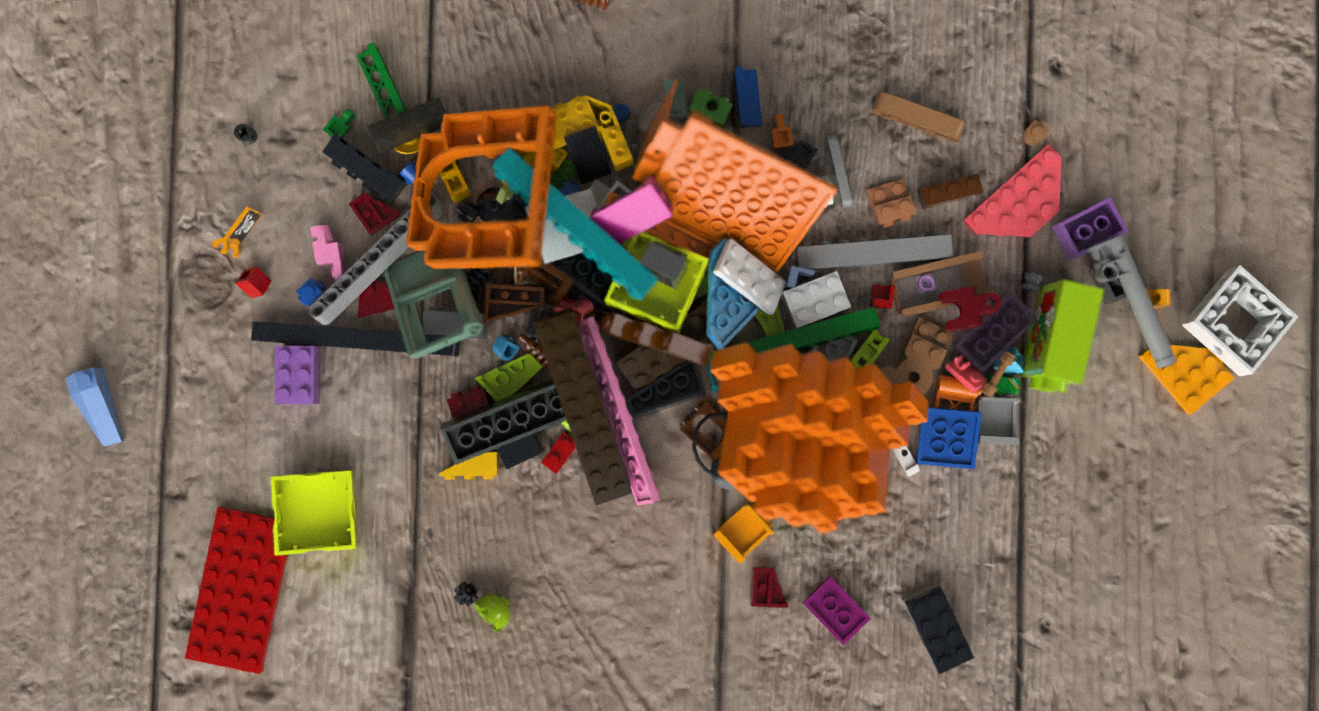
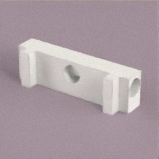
[892,446,920,477]

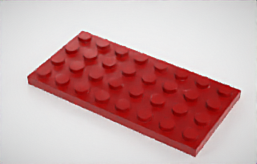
[185,506,288,674]

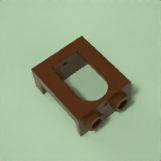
[517,258,574,308]
[680,401,727,461]

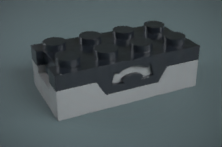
[901,583,975,675]

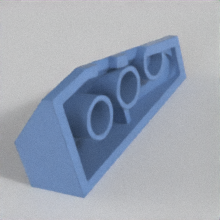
[66,367,123,446]

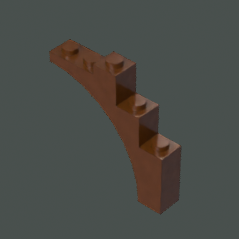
[594,312,712,366]

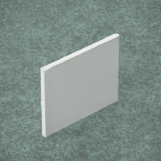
[525,189,599,264]

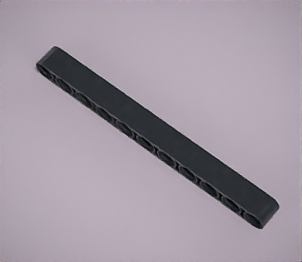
[251,321,460,356]

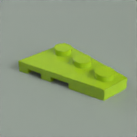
[475,353,543,401]

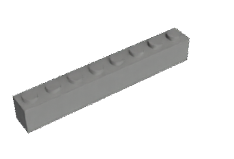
[795,232,953,270]

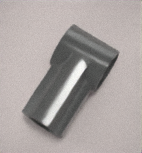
[621,121,638,161]

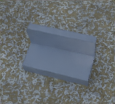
[784,266,815,289]

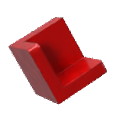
[235,266,272,298]
[870,285,895,310]

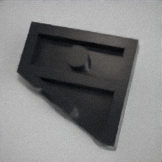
[777,140,818,171]

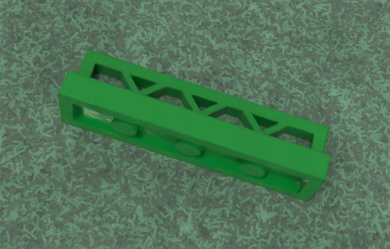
[356,42,409,125]

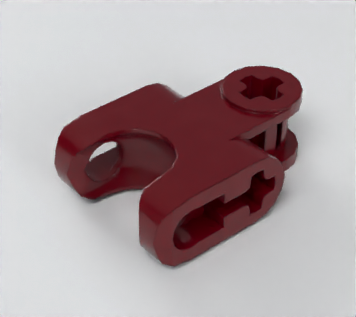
[938,286,1001,332]

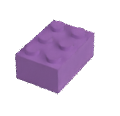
[1052,197,1128,260]
[275,346,320,404]

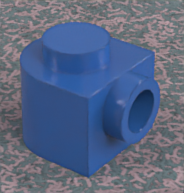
[397,159,416,186]

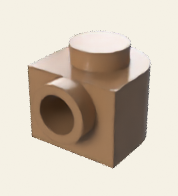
[1022,120,1050,145]

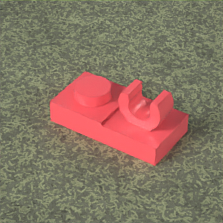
[945,354,988,393]

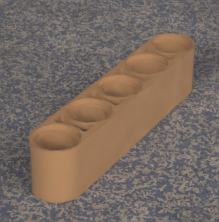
[871,92,966,142]

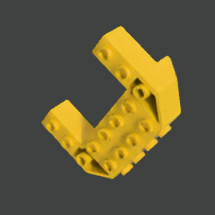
[517,95,634,199]

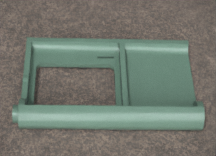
[384,251,483,358]

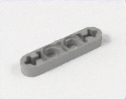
[825,134,852,208]

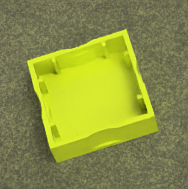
[605,232,709,334]
[271,470,358,555]

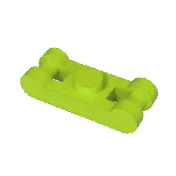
[850,329,890,368]

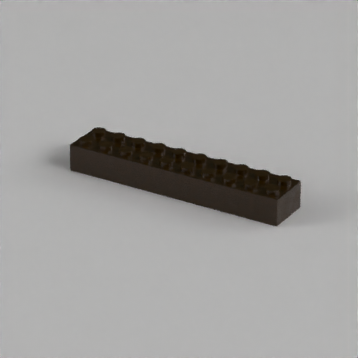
[533,308,632,506]

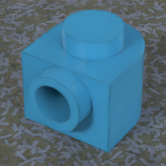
[492,334,520,361]

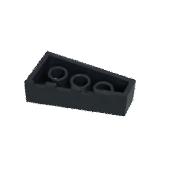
[322,133,407,203]
[626,361,706,420]

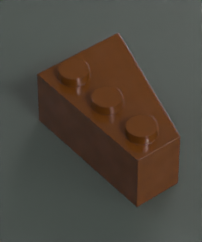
[484,284,547,323]

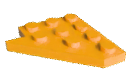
[1139,345,1234,415]

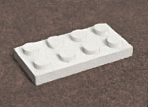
[713,239,786,315]

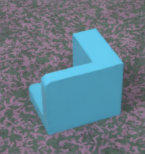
[994,346,1024,377]

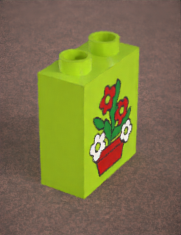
[1019,280,1104,393]

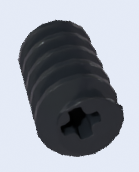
[465,268,494,298]

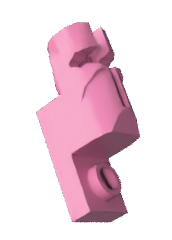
[310,225,346,281]

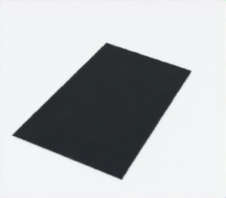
[564,126,612,184]

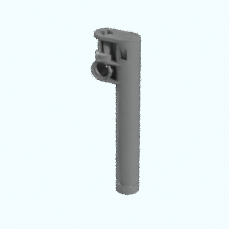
[1085,235,1177,368]

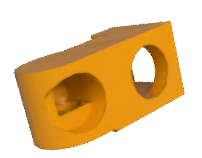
[1147,289,1171,309]

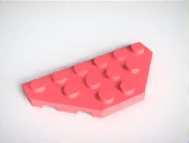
[963,144,1062,238]

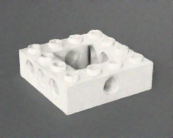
[1182,265,1298,376]

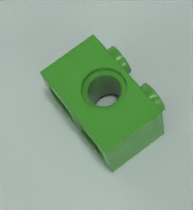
[688,89,733,129]

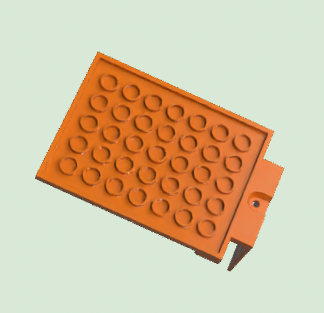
[632,79,837,273]

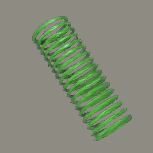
[549,159,576,191]

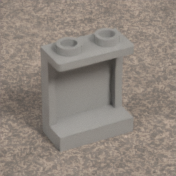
[976,394,1020,445]

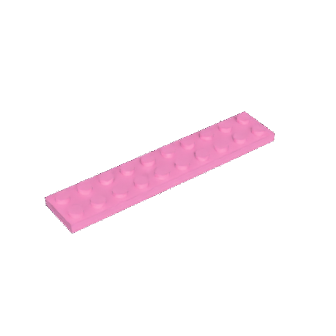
[578,316,660,506]

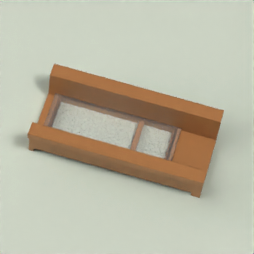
[889,251,993,317]

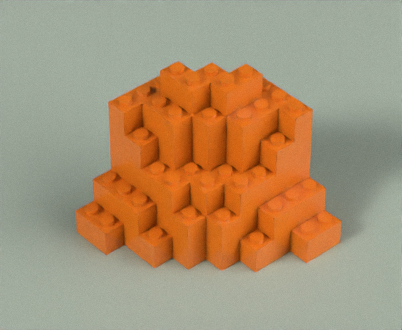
[710,342,929,533]

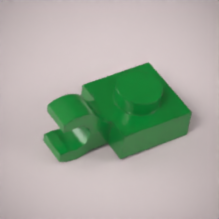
[322,108,356,138]

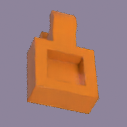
[771,114,793,149]

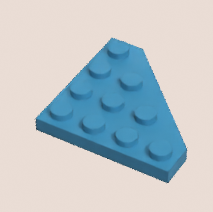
[707,239,760,350]

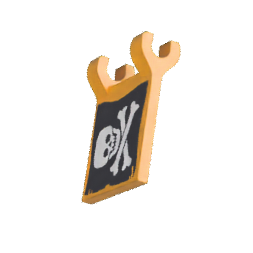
[211,206,262,258]

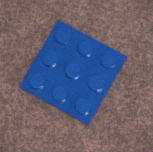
[916,407,982,469]

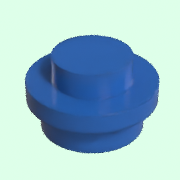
[612,104,630,123]

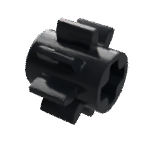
[455,199,480,224]
[454,581,478,607]

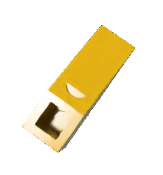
[439,451,499,480]

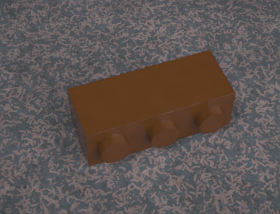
[918,174,983,209]

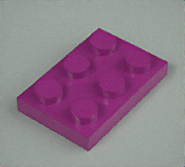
[802,576,871,645]

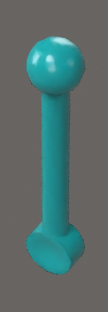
[706,361,718,392]

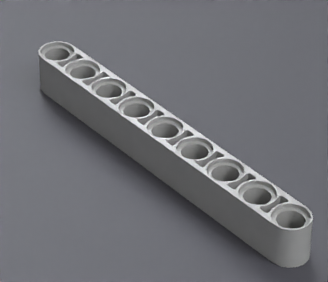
[309,194,445,325]

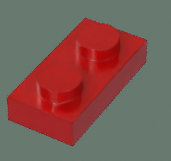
[541,432,576,474]

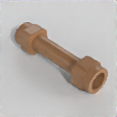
[981,351,1015,397]

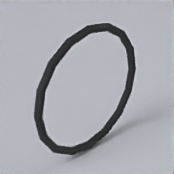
[692,412,728,478]

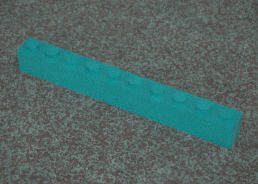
[493,148,658,301]

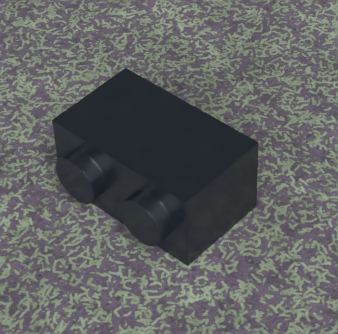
[497,433,543,470]

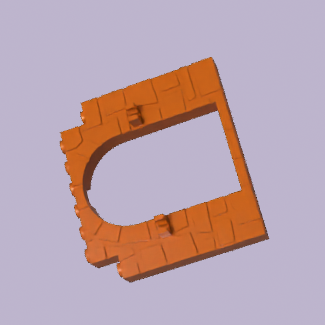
[406,106,557,269]

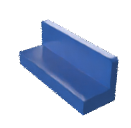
[734,66,762,128]

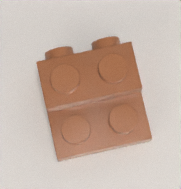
[866,178,917,228]

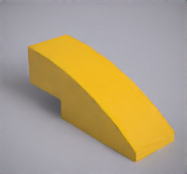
[440,161,472,203]

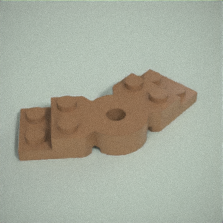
[879,317,954,394]

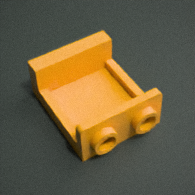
[713,502,774,564]

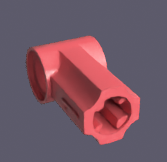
[554,297,594,323]

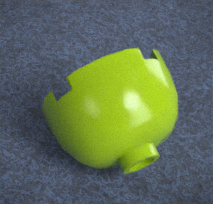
[473,594,511,633]

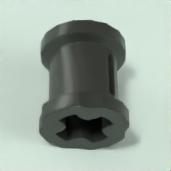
[234,124,258,145]

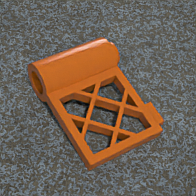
[933,375,982,411]

